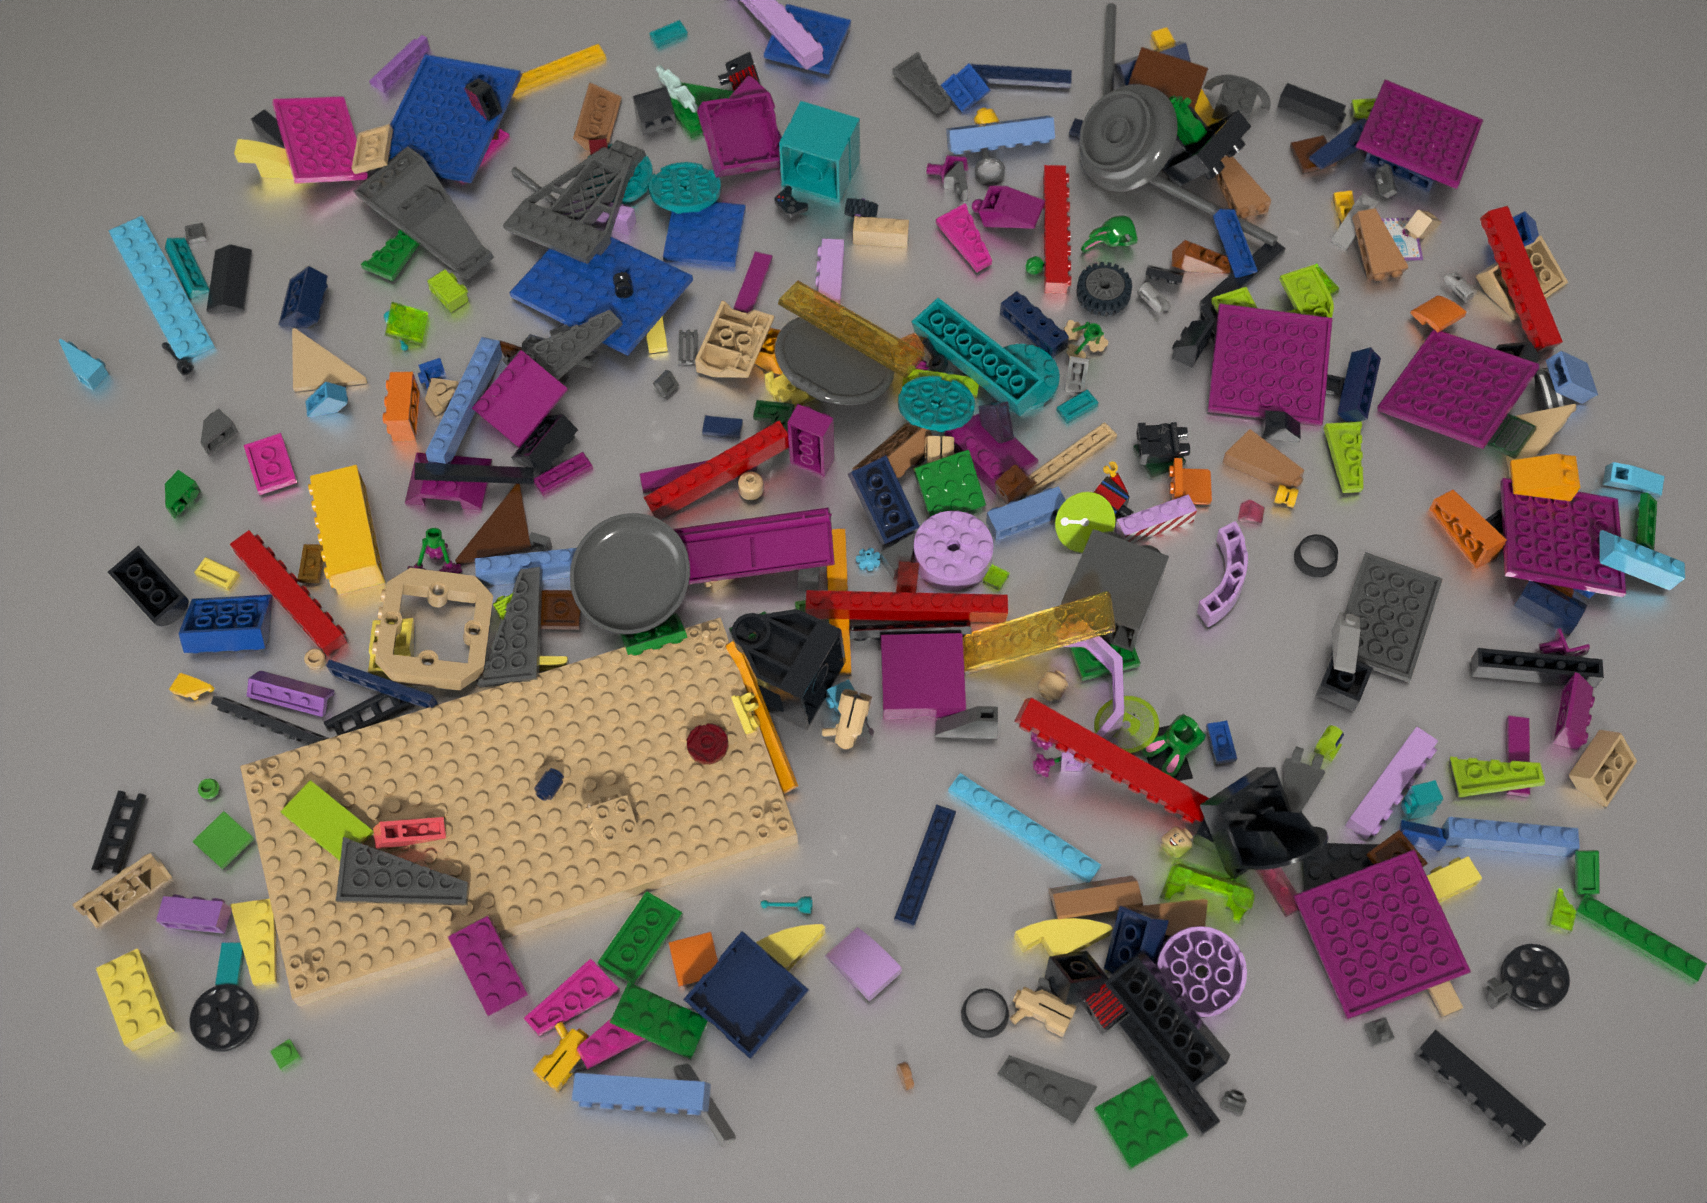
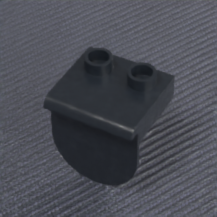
[1162,106,1252,186]
[1200,767,1329,879]

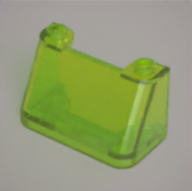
[1160,859,1255,925]

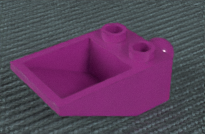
[971,186,1045,229]

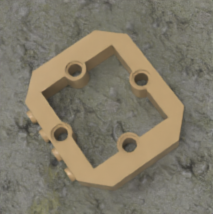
[372,568,493,690]

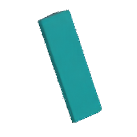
[165,238,209,299]

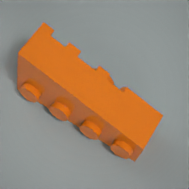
[1429,490,1507,569]

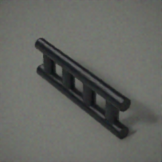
[323,693,410,737]
[91,791,146,875]

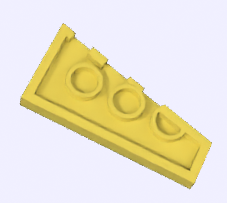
[230,898,277,986]

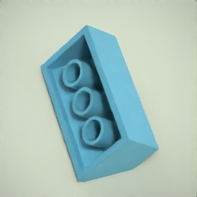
[1599,530,1685,590]

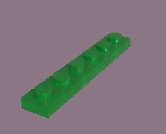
[1574,894,1707,984]

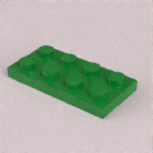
[598,891,683,985]
[609,982,707,1060]

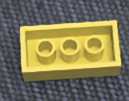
[96,948,175,1052]

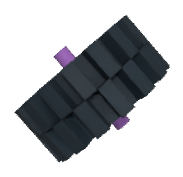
[844,198,879,218]

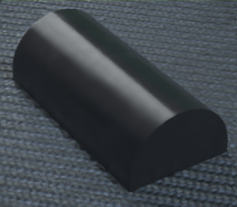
[108,545,189,626]

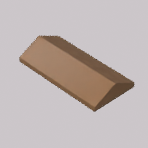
[573,83,622,151]
[1049,876,1143,920]

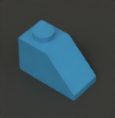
[306,382,348,418]

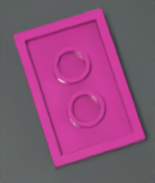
[244,433,297,495]

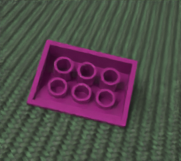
[472,350,568,448]
[945,410,1039,494]

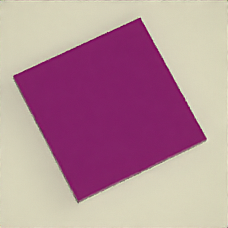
[1356,80,1483,189]
[1207,304,1333,427]
[1377,329,1539,449]
[1500,478,1626,597]
[1293,850,1471,1020]

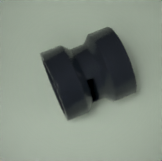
[613,272,634,299]

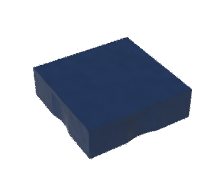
[683,931,810,1059]

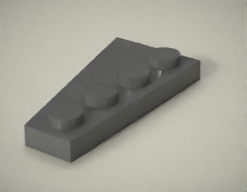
[892,52,951,114]
[997,1055,1098,1126]

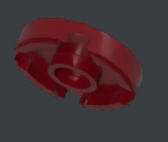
[687,723,729,765]

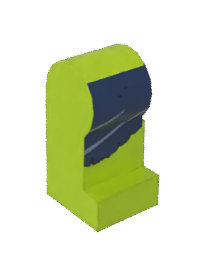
[1313,725,1344,762]

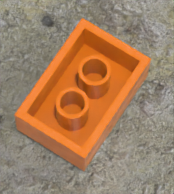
[383,372,420,441]

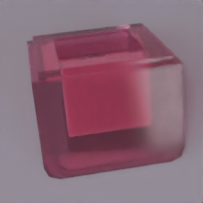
[1238,499,1265,525]

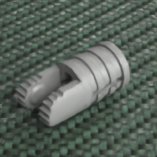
[1443,272,1477,303]
[1137,282,1171,314]

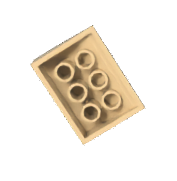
[1475,235,1568,320]

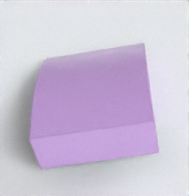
[825,927,902,1001]

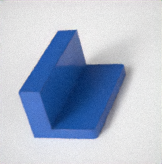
[1399,820,1446,851]

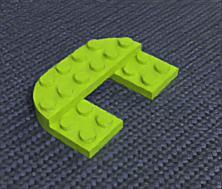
[1211,265,1334,318]

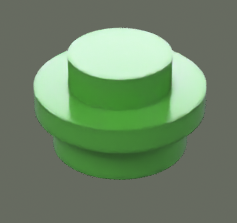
[198,779,220,799]

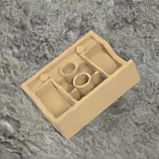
[695,301,775,378]
[72,852,173,928]

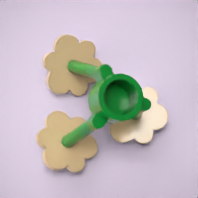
[1063,320,1108,359]

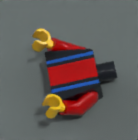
[1093,461,1134,520]

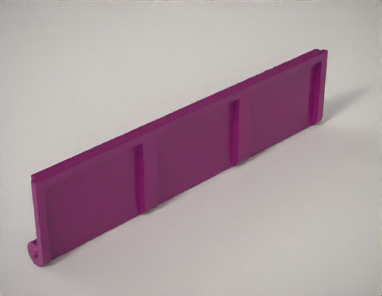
[673,507,835,584]

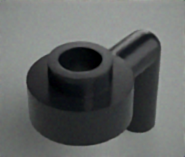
[922,338,948,373]

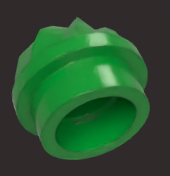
[1026,256,1044,275]

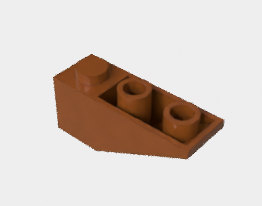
[1172,240,1230,274]

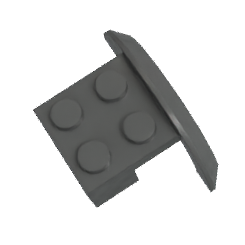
[1203,75,1271,121]

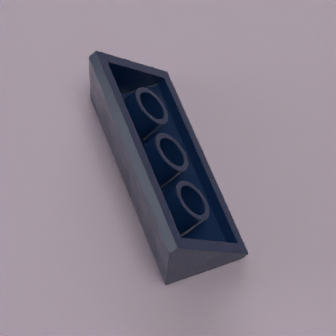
[1114,41,1191,86]

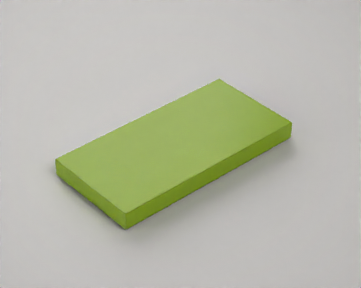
[280,780,374,861]

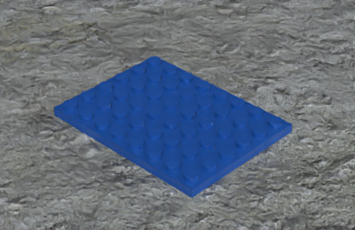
[388,54,522,183]
[509,220,693,356]

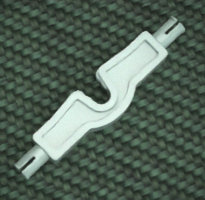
[656,65,698,112]

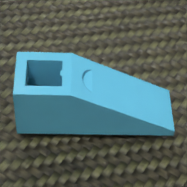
[58,339,109,390]
[1602,462,1665,496]

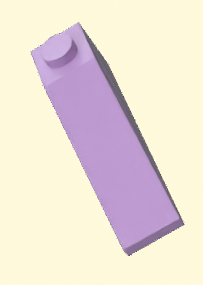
[563,200,636,235]

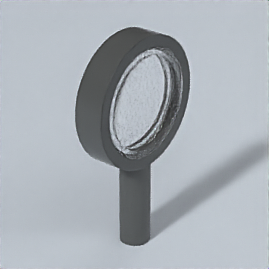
[975,148,1005,185]

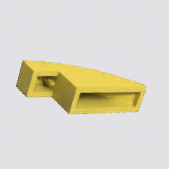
[234,139,293,179]
[1014,918,1113,956]
[756,924,826,971]

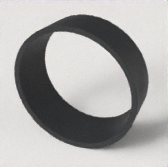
[1294,534,1338,577]
[961,988,1009,1038]

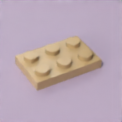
[352,124,393,174]

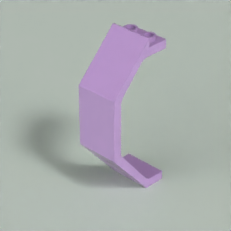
[1058,617,1124,772]

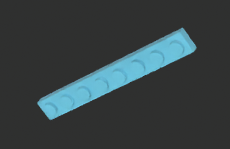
[948,773,1101,883]

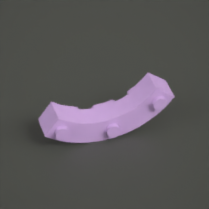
[1197,521,1248,627]

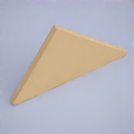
[292,328,367,392]
[1500,404,1576,479]

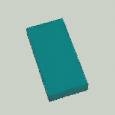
[649,20,688,48]
[1056,389,1099,424]
[215,943,244,986]

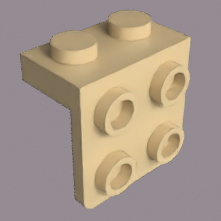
[580,794,640,848]

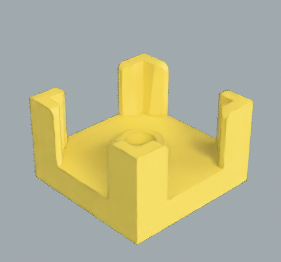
[764,371,816,408]

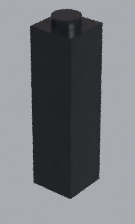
[1277,83,1347,129]
[251,109,285,149]

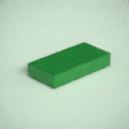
[1575,850,1600,894]

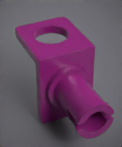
[926,156,969,185]
[1539,628,1590,657]

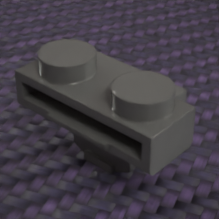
[1375,164,1398,198]

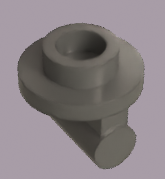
[1220,1089,1247,1115]

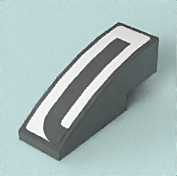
[1534,368,1568,420]

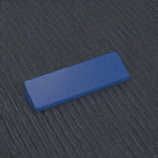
[1213,209,1258,278]

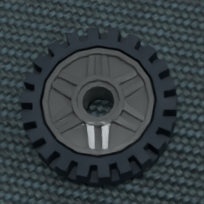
[1077,262,1132,316]

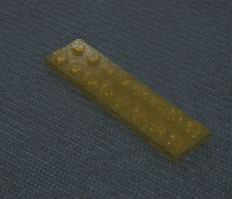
[778,280,925,378]
[963,591,1116,675]

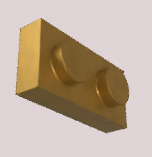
[298,544,323,583]

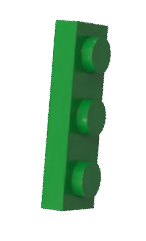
[1636,492,1657,550]

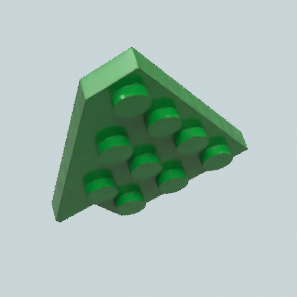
[670,82,734,138]

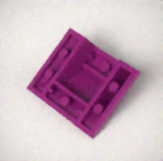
[405,452,493,511]

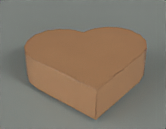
[896,1062,914,1091]

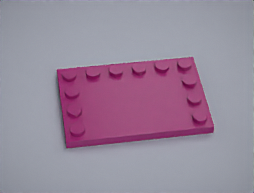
[272,96,367,184]

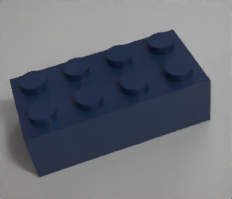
[848,456,920,545]

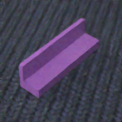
[369,35,430,93]
[246,671,335,717]

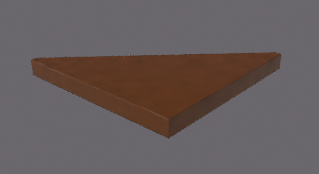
[455,484,532,565]

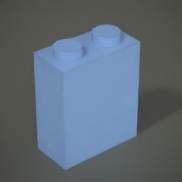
[1545,351,1598,404]

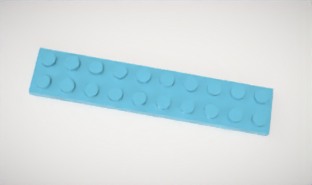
[109,216,215,360]

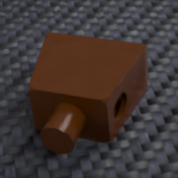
[995,464,1037,505]

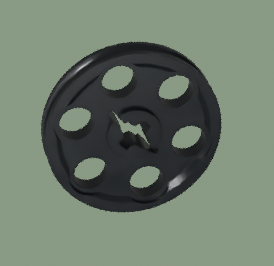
[1500,944,1570,1011]
[189,984,259,1052]

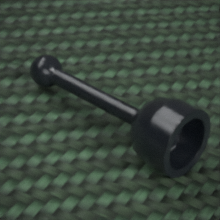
[162,342,194,375]

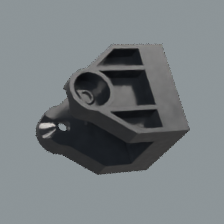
[731,609,846,730]

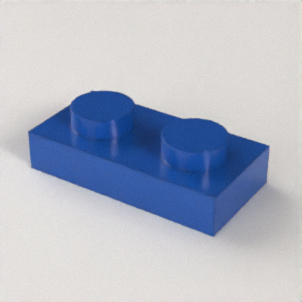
[1206,721,1237,765]

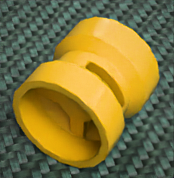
[1274,484,1299,508]

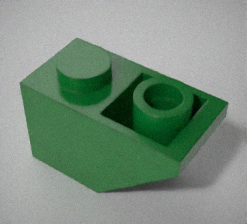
[165,470,201,519]

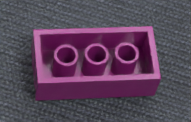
[787,404,835,477]
[448,915,529,1016]

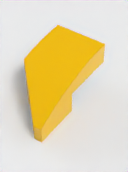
[1333,191,1355,222]
[169,673,215,700]

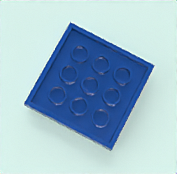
[764,4,851,75]
[663,202,746,267]

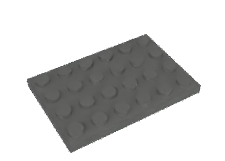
[1331,552,1443,683]

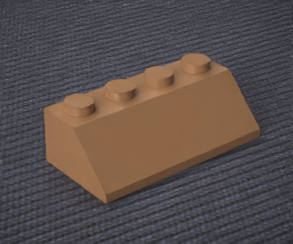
[852,423,933,478]

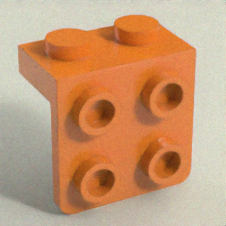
[1169,458,1212,505]

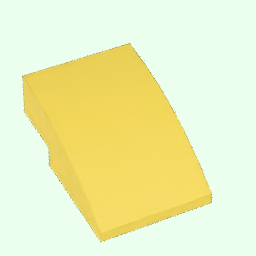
[368,618,414,680]

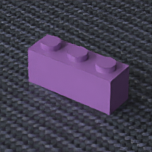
[156,894,232,934]

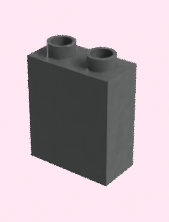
[1056,529,1169,652]

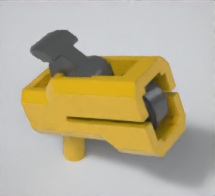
[532,1022,592,1092]

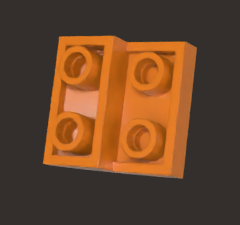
[1410,295,1467,332]
[669,932,718,986]

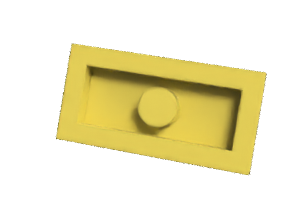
[731,692,762,734]

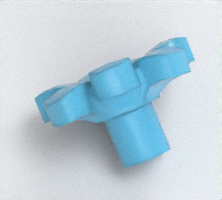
[856,548,881,571]

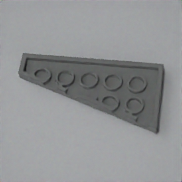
[502,309,623,380]
[477,567,542,688]
[336,837,470,906]

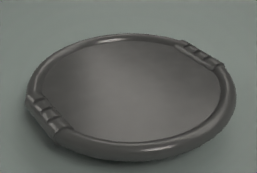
[775,313,895,405]

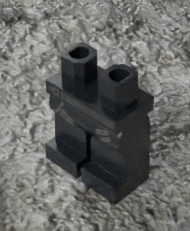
[1136,422,1190,465]

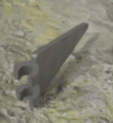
[1284,746,1325,811]

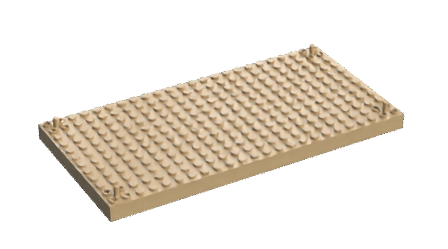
[240,617,798,1006]

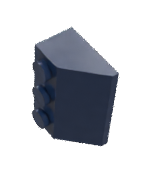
[278,266,328,328]
[1514,580,1587,636]
[1104,906,1169,973]

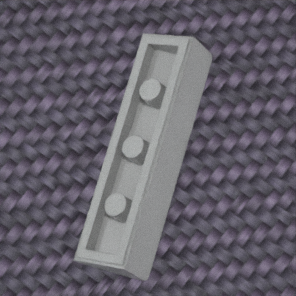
[673,1064,736,1147]

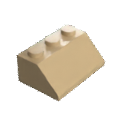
[1569,730,1637,807]

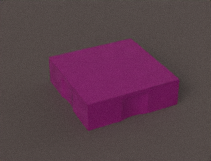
[697,92,782,178]
[881,633,966,719]

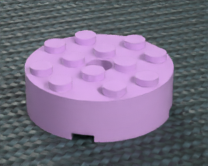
[913,511,993,592]
[1156,926,1247,1017]

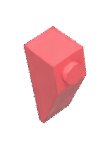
[373,817,446,849]

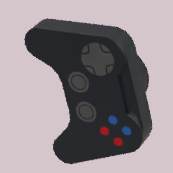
[774,186,808,218]

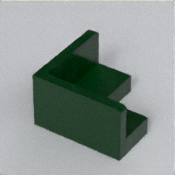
[753,400,795,433]

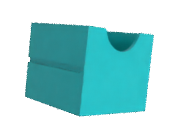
[779,101,860,204]

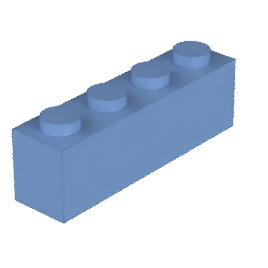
[986,486,1066,541]

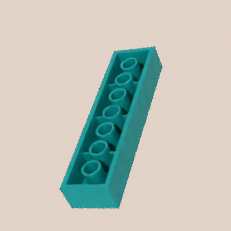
[911,298,1047,417]

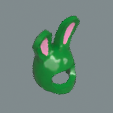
[1081,215,1138,253]
[1141,714,1206,778]

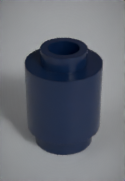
[534,768,564,801]

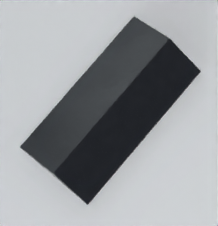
[206,244,252,312]

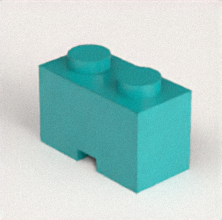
[1401,780,1444,821]

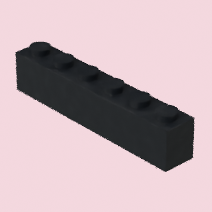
[1471,648,1604,688]
[1414,1030,1546,1148]

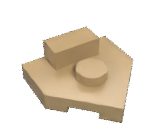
[425,378,459,416]

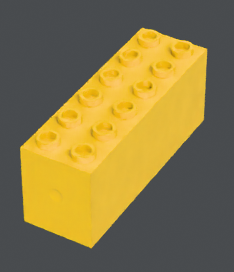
[308,465,385,595]

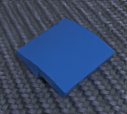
[941,63,991,112]

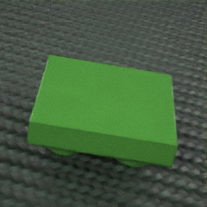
[192,811,254,870]

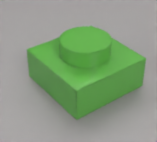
[270,1039,302,1071]

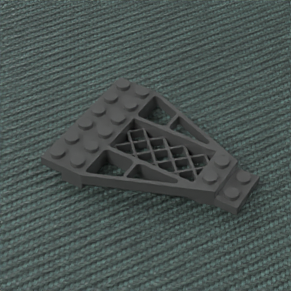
[503,140,646,264]

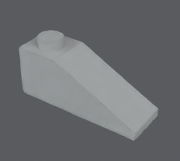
[1331,193,1379,250]
[1065,356,1089,394]
[1332,612,1361,674]

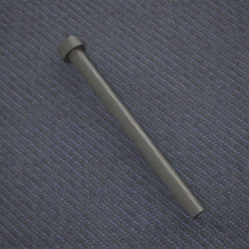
[1103,3,1116,96]
[1144,175,1278,247]

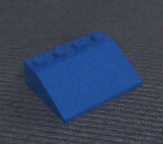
[178,594,273,654]

